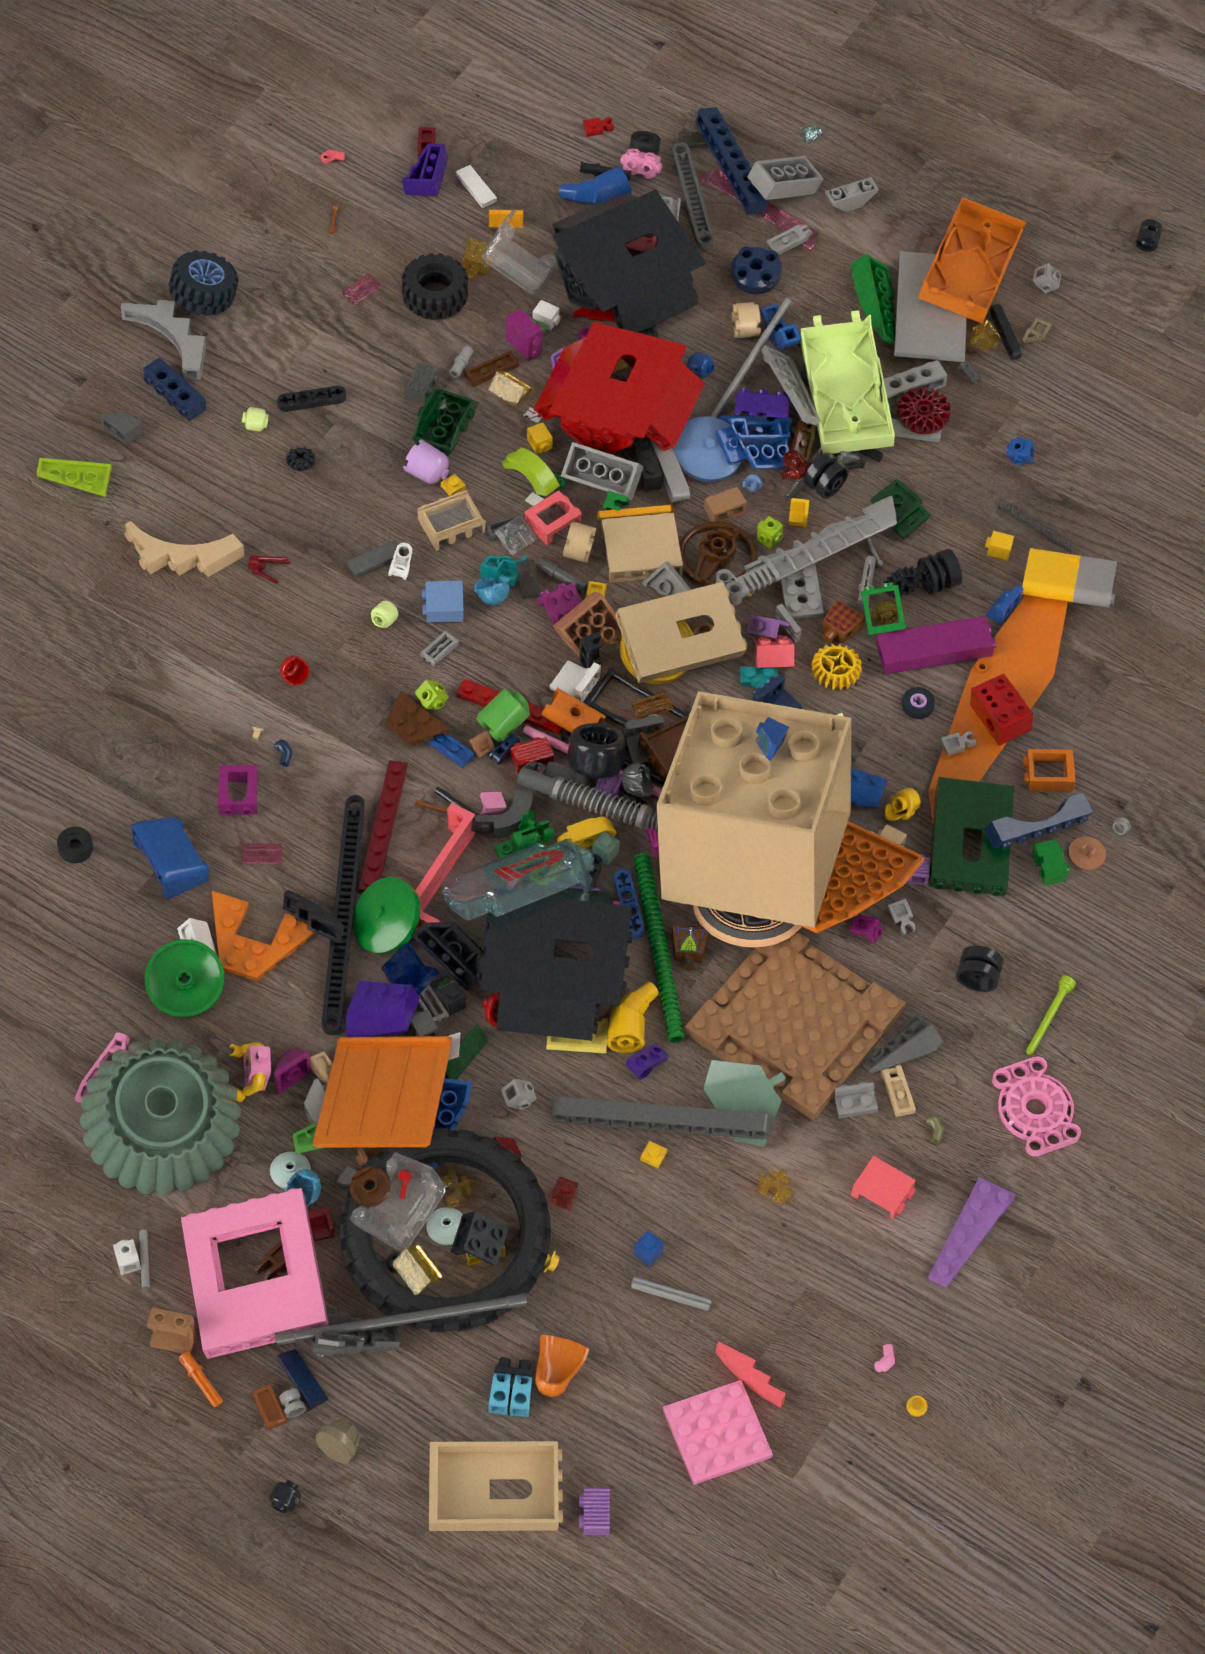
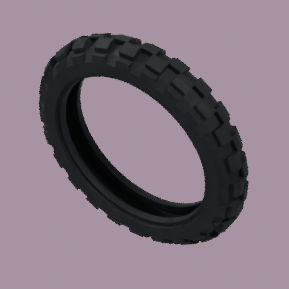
[340,1128,551,1333]

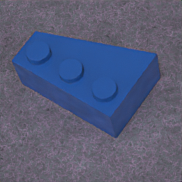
[851,768,888,808]

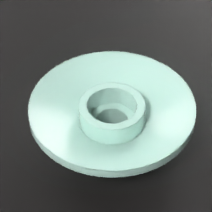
[270,1152,311,1188]
[426,1207,462,1245]

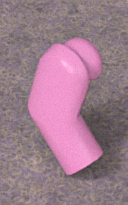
[874,1344,895,1372]

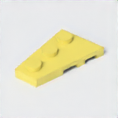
[546,1017,608,1053]

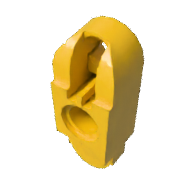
[557,816,616,850]

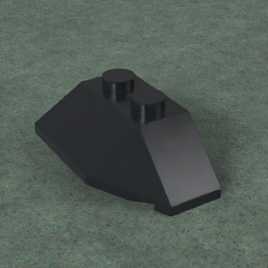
[412,922,482,991]

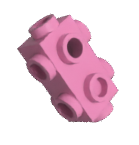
[620,149,662,179]

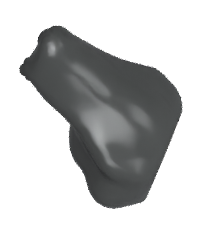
[832,451,860,464]

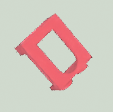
[524,491,582,546]

